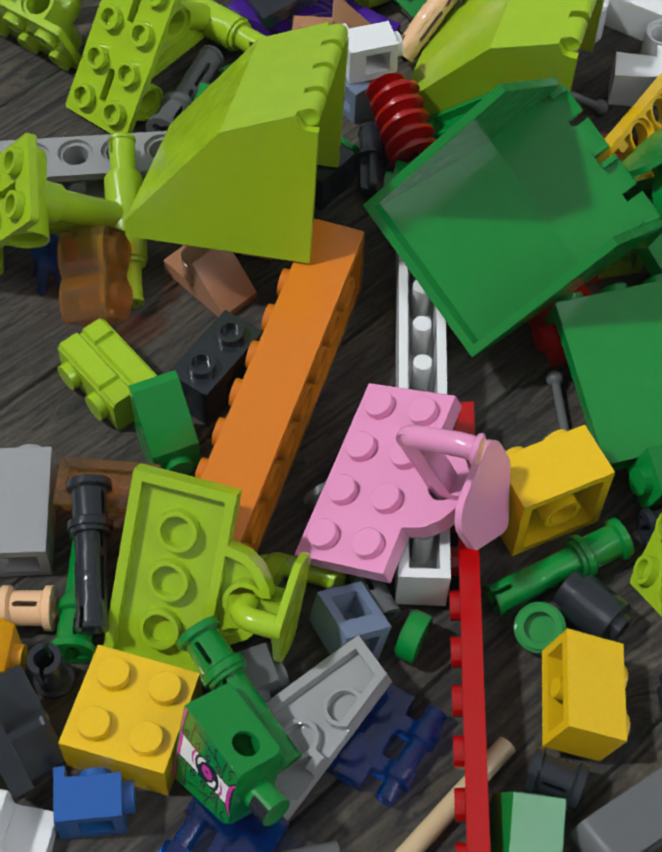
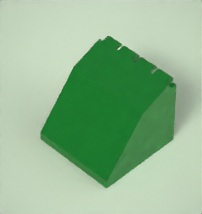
[363,77,662,357]

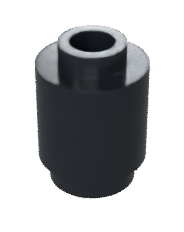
[553,570,633,642]

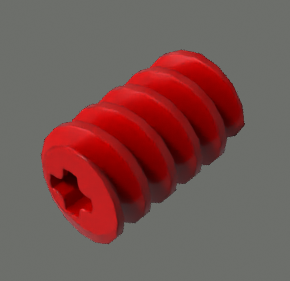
[366,72,437,169]

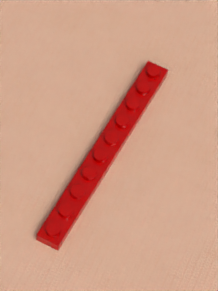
[449,401,490,852]

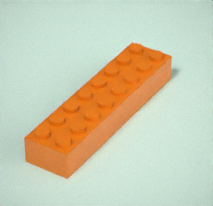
[195,218,365,553]

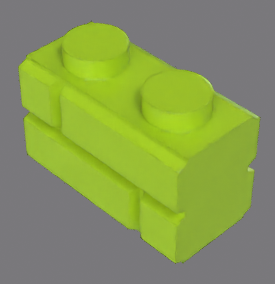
[57,318,157,430]

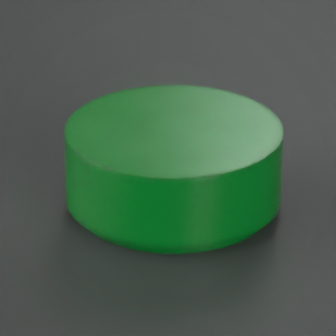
[514,602,566,656]
[394,609,433,665]

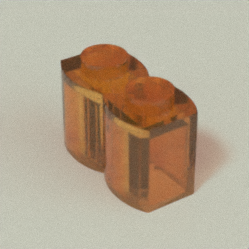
[58,225,133,327]

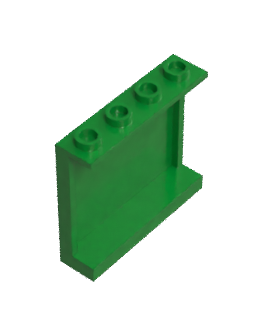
[544,274,662,472]

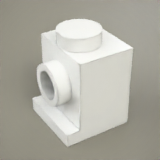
[343,21,403,84]

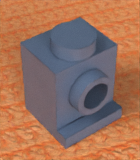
[308,581,391,660]

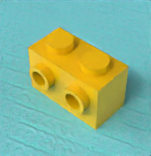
[542,628,630,761]

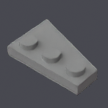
[266,635,392,821]

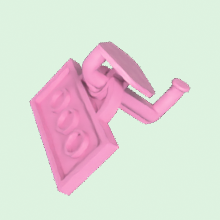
[294,383,510,583]

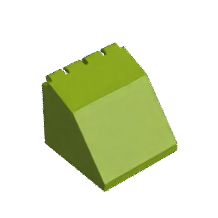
[410,0,604,116]
[125,22,349,264]

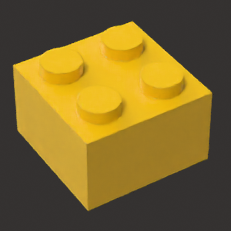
[500,425,615,556]
[58,645,203,796]

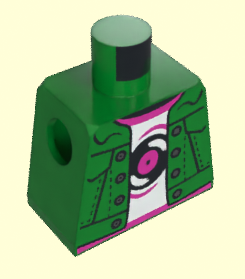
[172,682,290,826]

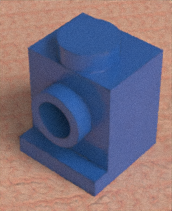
[53,766,137,839]

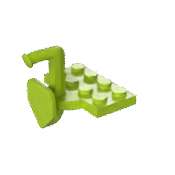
[104,463,347,687]

